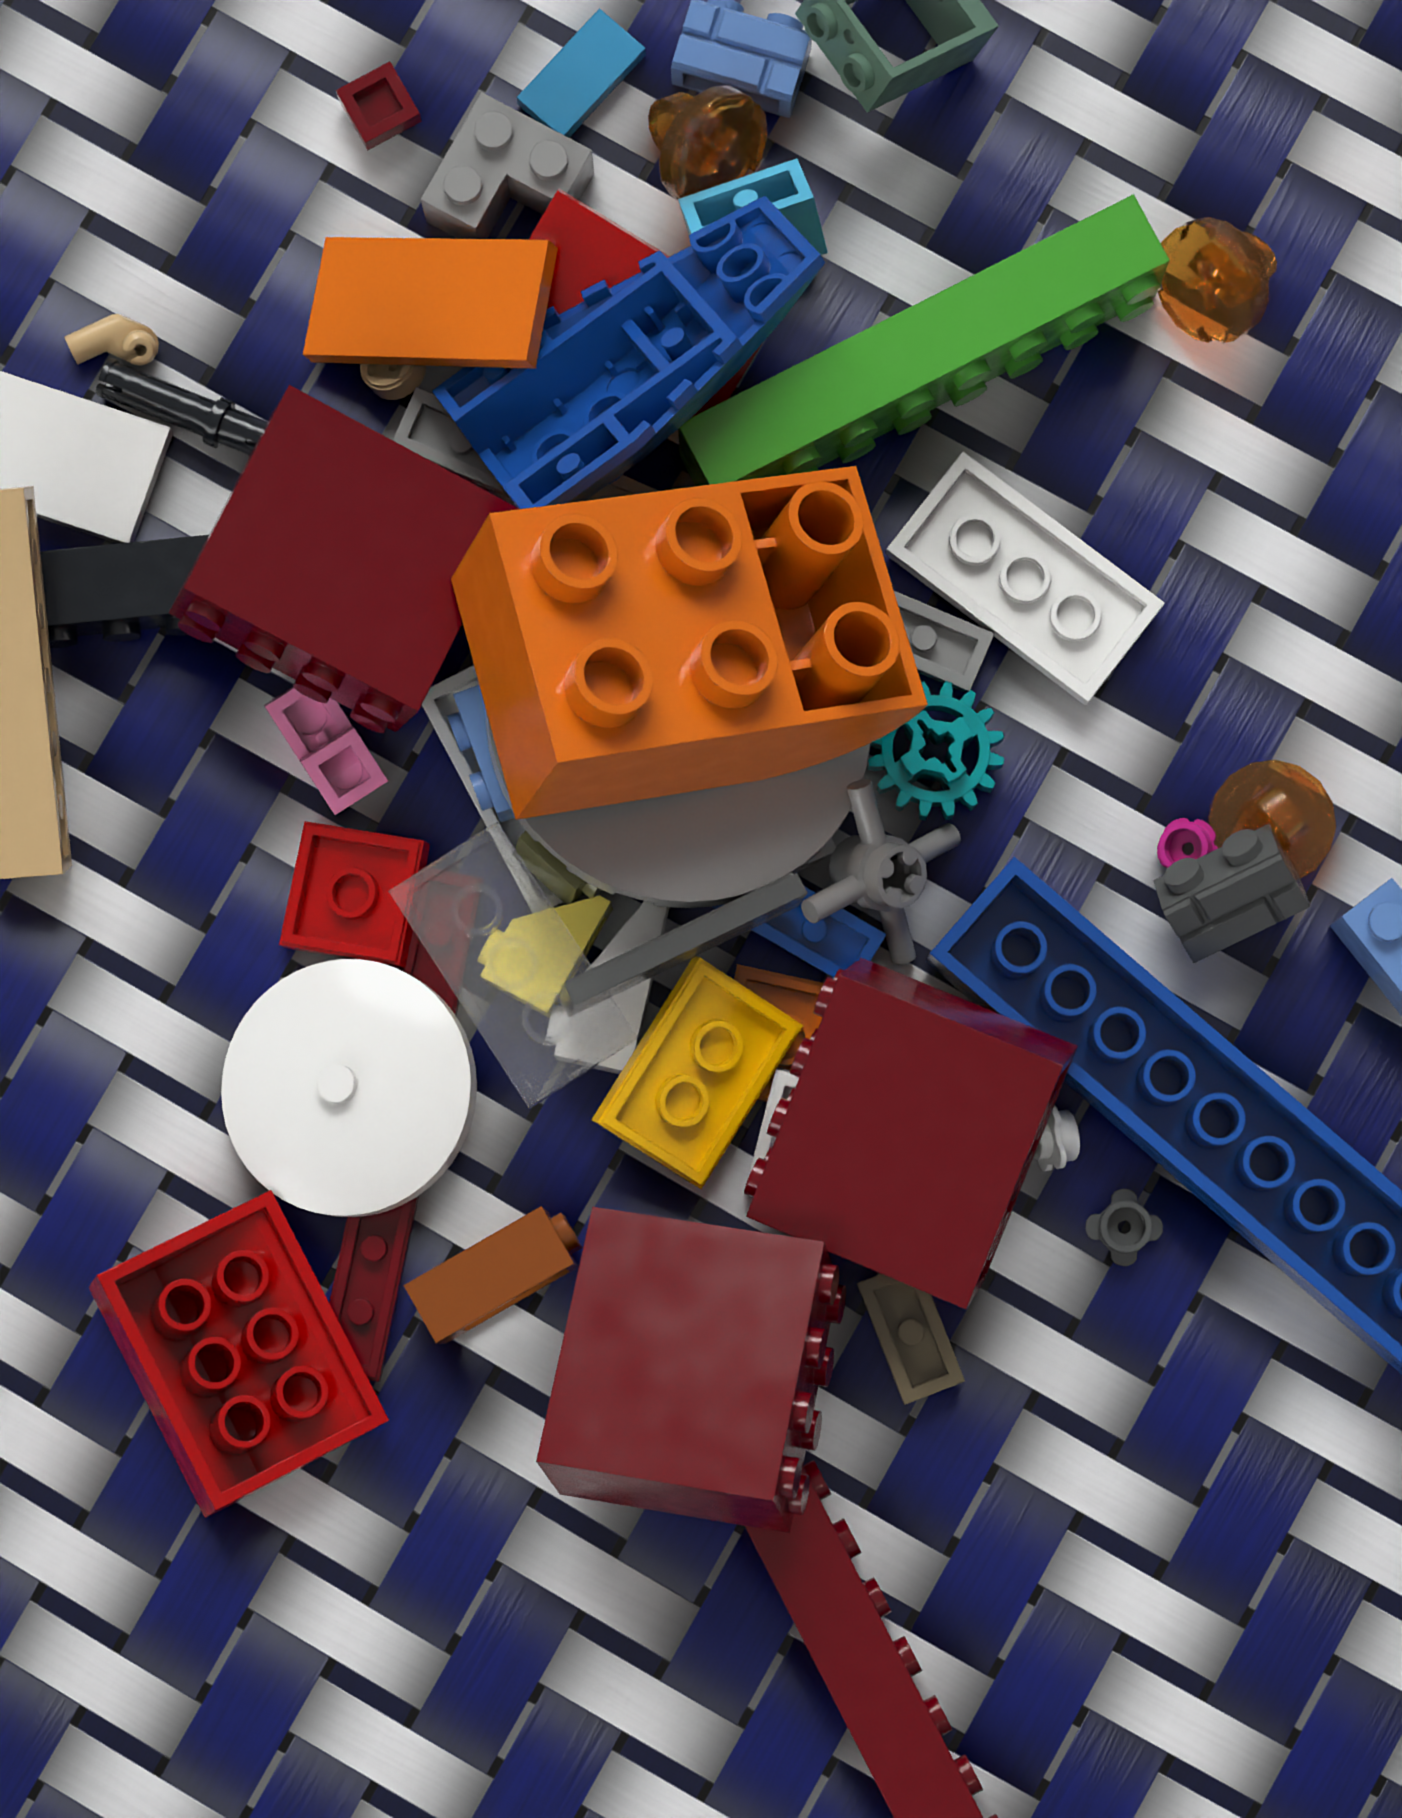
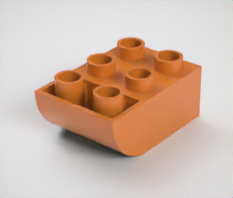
[451,466,928,820]

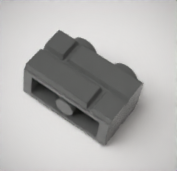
[1153,823,1311,963]

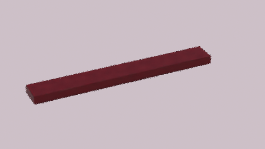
[329,868,484,1382]

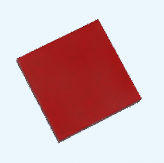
[279,821,430,969]

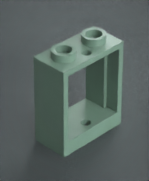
[795,0,999,113]

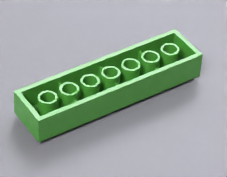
[678,194,1170,486]

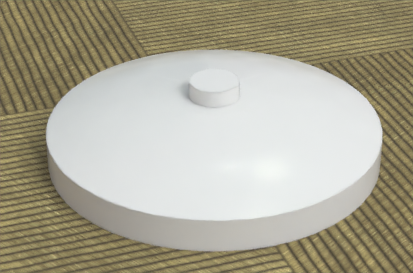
[221,959,477,1217]

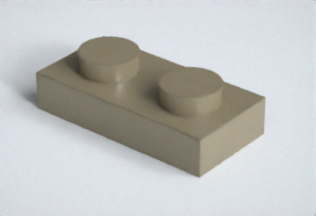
[857,1274,965,1405]

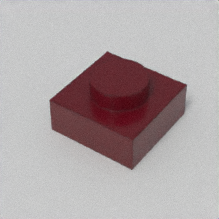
[335,61,422,151]

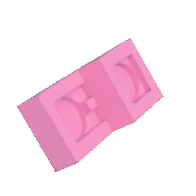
[264,687,388,815]

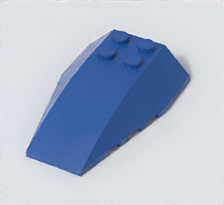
[432,196,825,509]

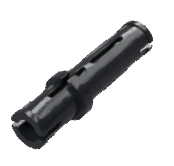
[96,358,267,455]

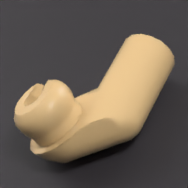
[64,314,159,366]

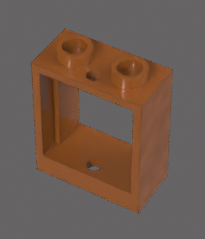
[403,1206,583,1344]

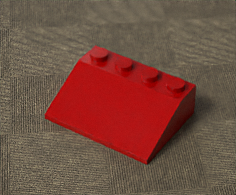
[88,1190,389,1518]

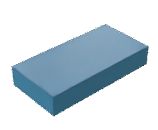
[516,8,646,138]

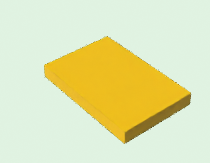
[591,956,803,1190]

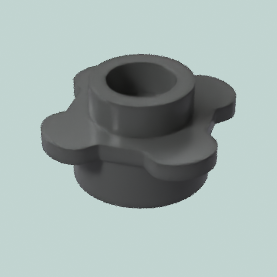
[1085,1189,1163,1266]

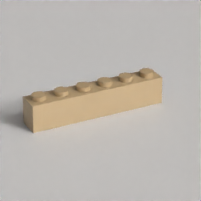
[0,486,72,879]

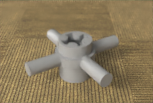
[801,779,961,965]

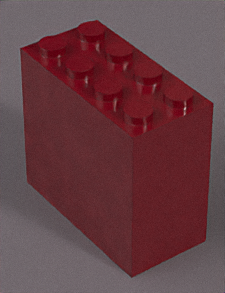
[169,385,519,733]
[744,958,1078,1309]
[536,1207,846,1533]

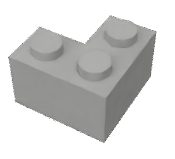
[420,92,594,239]

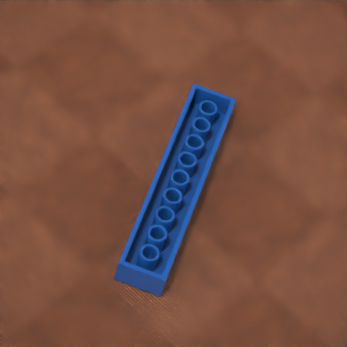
[926,856,1402,1375]

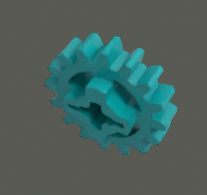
[867,681,1004,821]

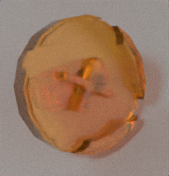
[648,85,767,200]
[1157,217,1277,343]
[1208,760,1336,879]

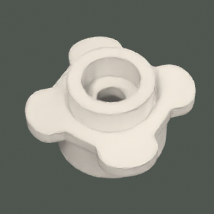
[1034,1105,1080,1172]

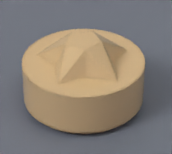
[360,364,426,400]

